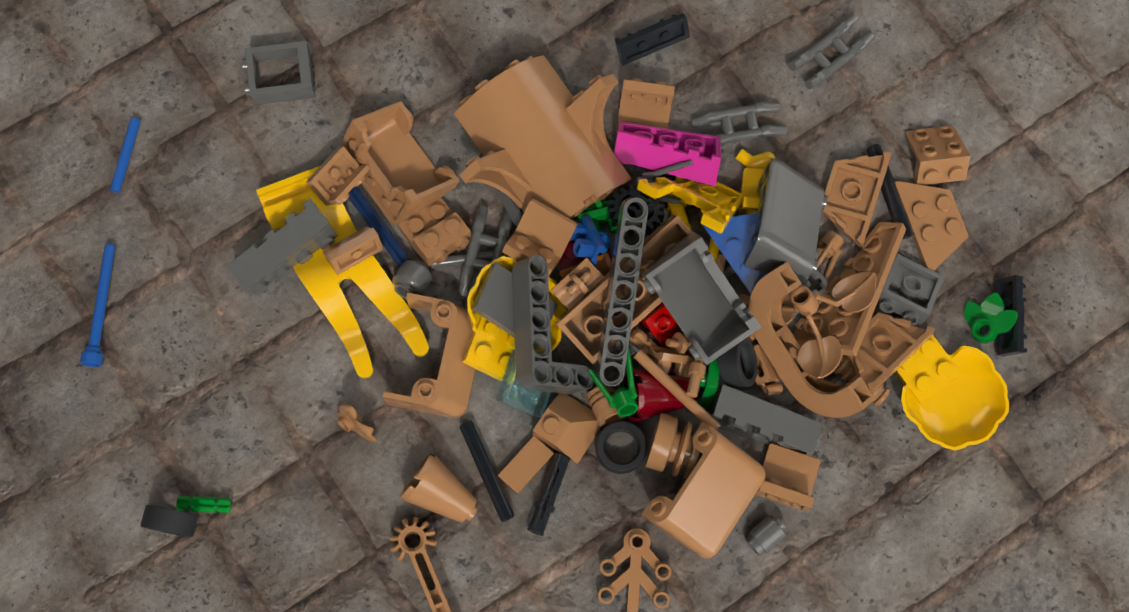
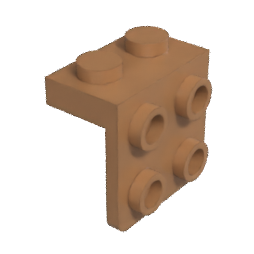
[616,78,675,136]
[905,126,970,185]

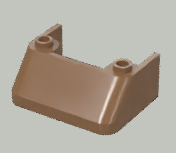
[383,293,476,418]

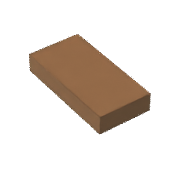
[498,436,554,495]

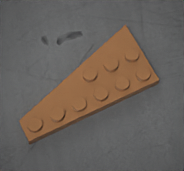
[793,222,906,356]

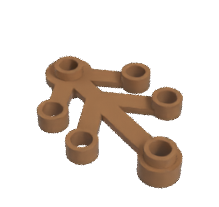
[597,529,672,612]

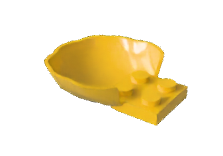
[462,256,566,385]
[894,335,1009,451]

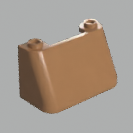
[341,101,460,225]
[641,422,765,558]

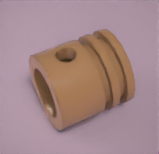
[586,384,625,427]

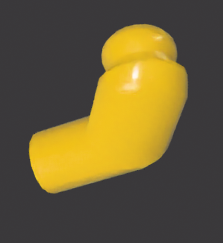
[735,149,775,169]

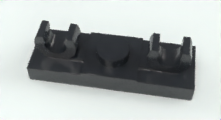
[615,13,690,66]
[996,275,1027,357]

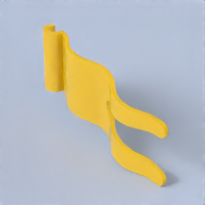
[256,166,429,379]

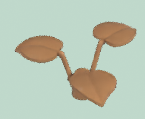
[781,271,877,379]

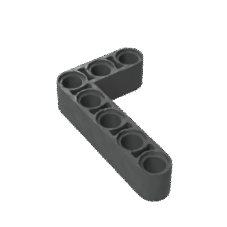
[512,255,594,394]

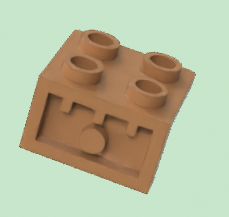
[502,199,578,277]
[755,444,821,512]

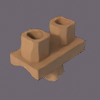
[551,258,605,310]
[648,332,694,378]

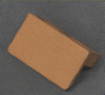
[323,227,383,275]

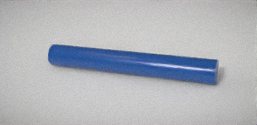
[110,118,141,193]

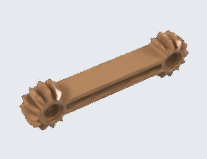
[389,517,452,612]

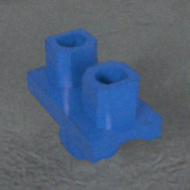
[570,216,611,267]

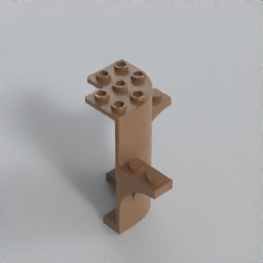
[454,55,632,220]

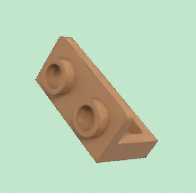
[306,146,370,205]

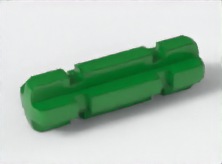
[176,496,232,513]

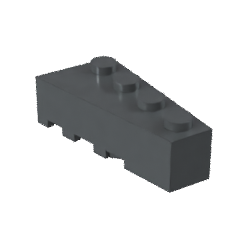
[227,198,338,296]
[710,385,822,456]

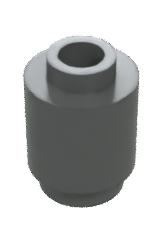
[745,516,786,556]

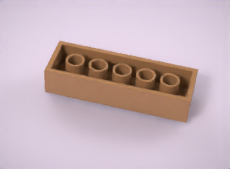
[554,215,713,364]

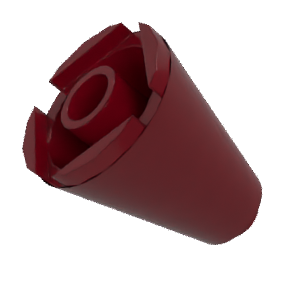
[623,367,699,421]

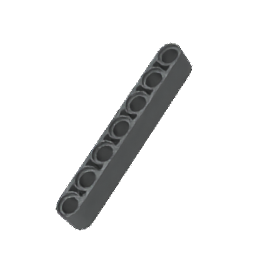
[597,198,648,386]

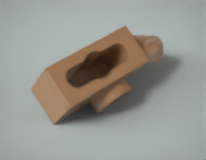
[753,345,783,397]

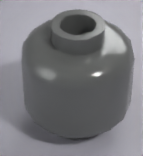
[392,260,432,299]

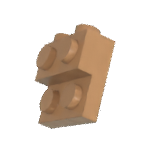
[398,198,471,267]

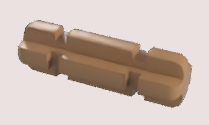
[629,329,657,361]

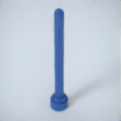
[80,243,115,367]

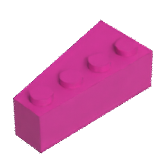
[614,121,721,186]

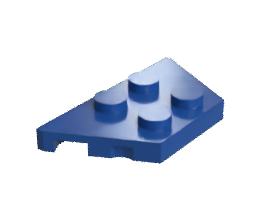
[702,213,768,294]

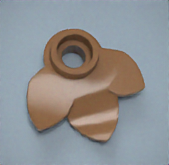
[336,404,377,442]

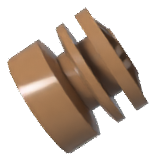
[645,413,702,480]

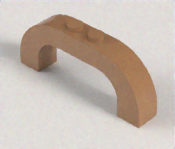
[748,262,875,418]

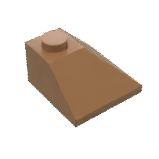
[532,393,601,464]

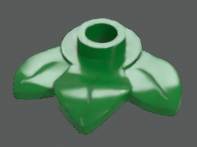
[964,293,1017,344]

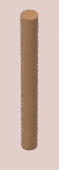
[634,350,721,430]

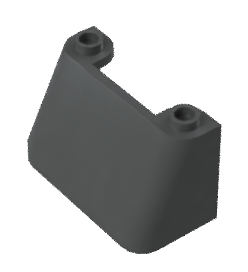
[744,158,828,283]
[642,232,761,365]

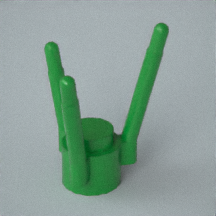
[588,347,638,417]

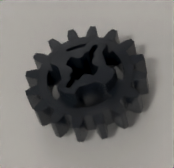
[607,185,665,237]

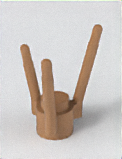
[817,231,844,283]

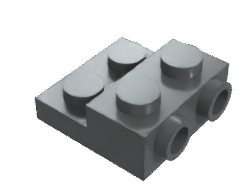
[877,254,944,325]

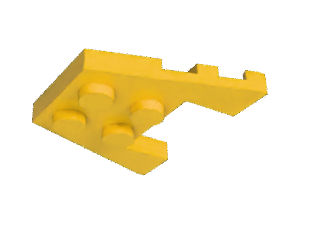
[637,176,744,234]

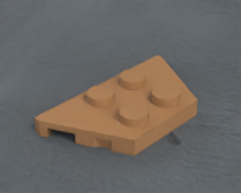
[822,152,892,247]
[895,181,969,271]
[848,312,935,394]

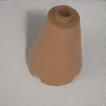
[399,452,478,523]

